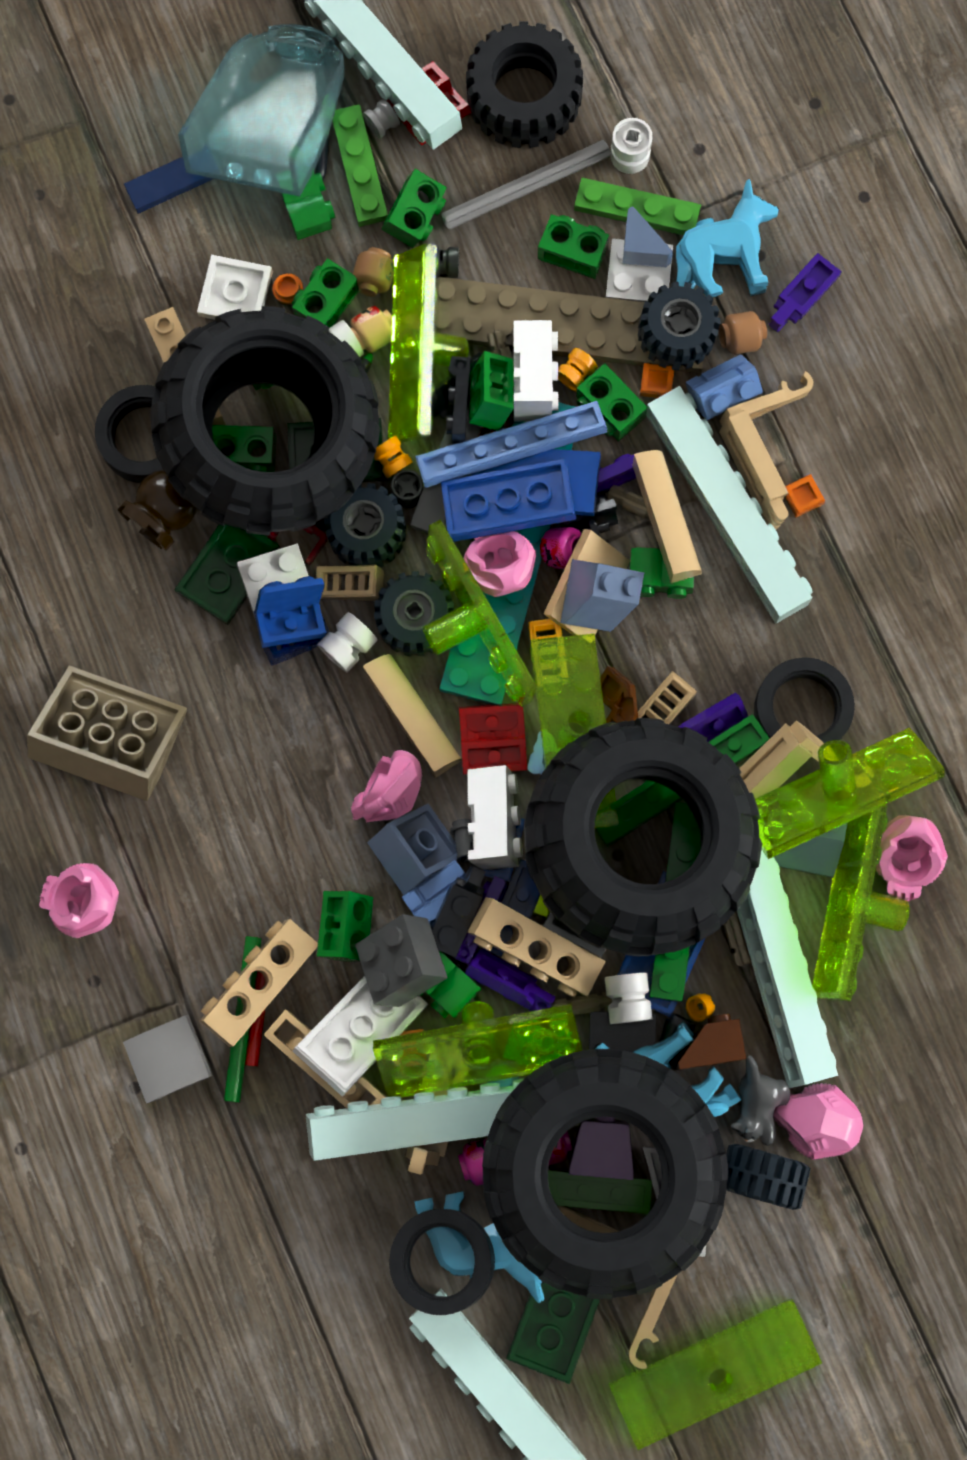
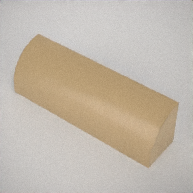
[632,450,702,583]
[363,654,462,778]

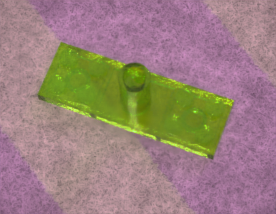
[388,244,469,443]
[422,519,537,707]
[530,634,619,828]
[755,727,945,859]
[812,802,910,1001]
[373,1001,583,1098]
[609,1298,822,1450]

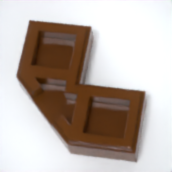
[591,666,638,724]

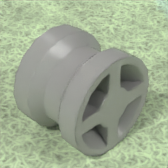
[362,99,400,139]

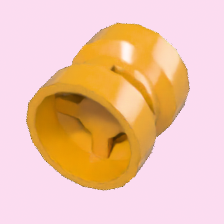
[558,348,598,392]
[374,435,413,479]

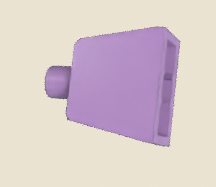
[569,1117,633,1180]

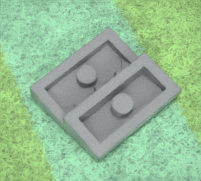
[123,1015,212,1104]

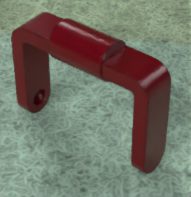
[268,523,327,566]

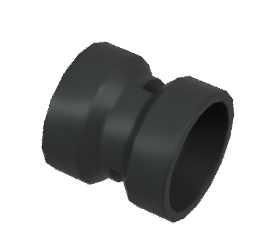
[427,247,459,278]
[391,469,423,509]

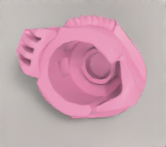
[463,531,536,597]
[351,750,422,822]
[871,815,948,902]
[39,863,119,938]
[773,1083,863,1160]

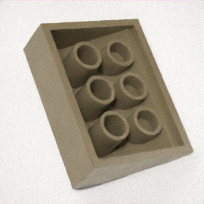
[27,665,187,801]

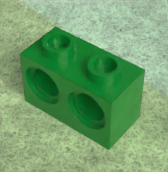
[381,169,447,248]
[538,214,609,279]
[292,258,359,328]
[469,351,514,431]
[576,363,648,442]
[212,425,277,472]
[317,891,374,962]

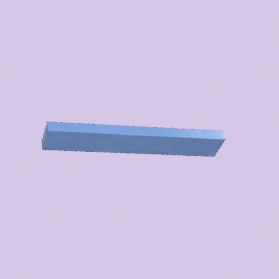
[415,401,607,488]

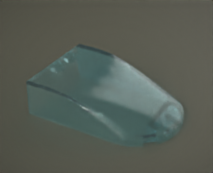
[178,24,345,197]

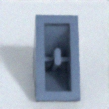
[622,206,673,267]

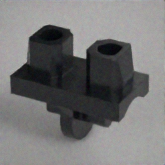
[560,491,618,537]

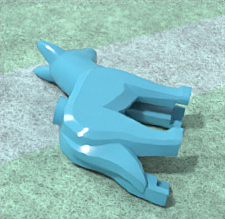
[676,179,779,298]
[595,1021,741,1117]
[414,1192,545,1303]

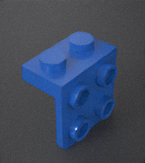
[254,576,326,648]

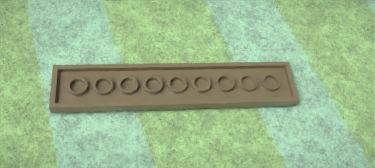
[394,272,703,373]

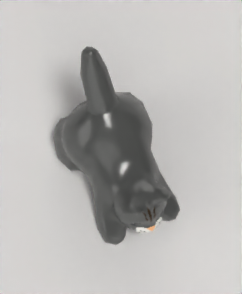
[731,1055,790,1146]

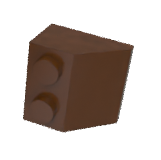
[673,1014,746,1071]

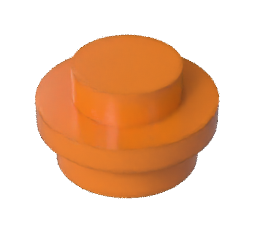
[272,274,303,305]

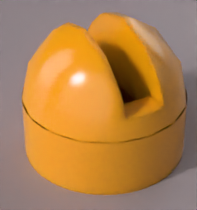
[686,993,715,1022]

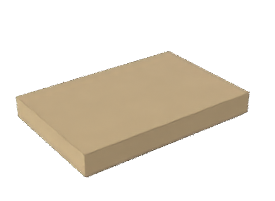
[544,529,630,644]

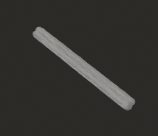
[441,140,611,230]

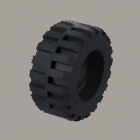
[466,21,583,148]

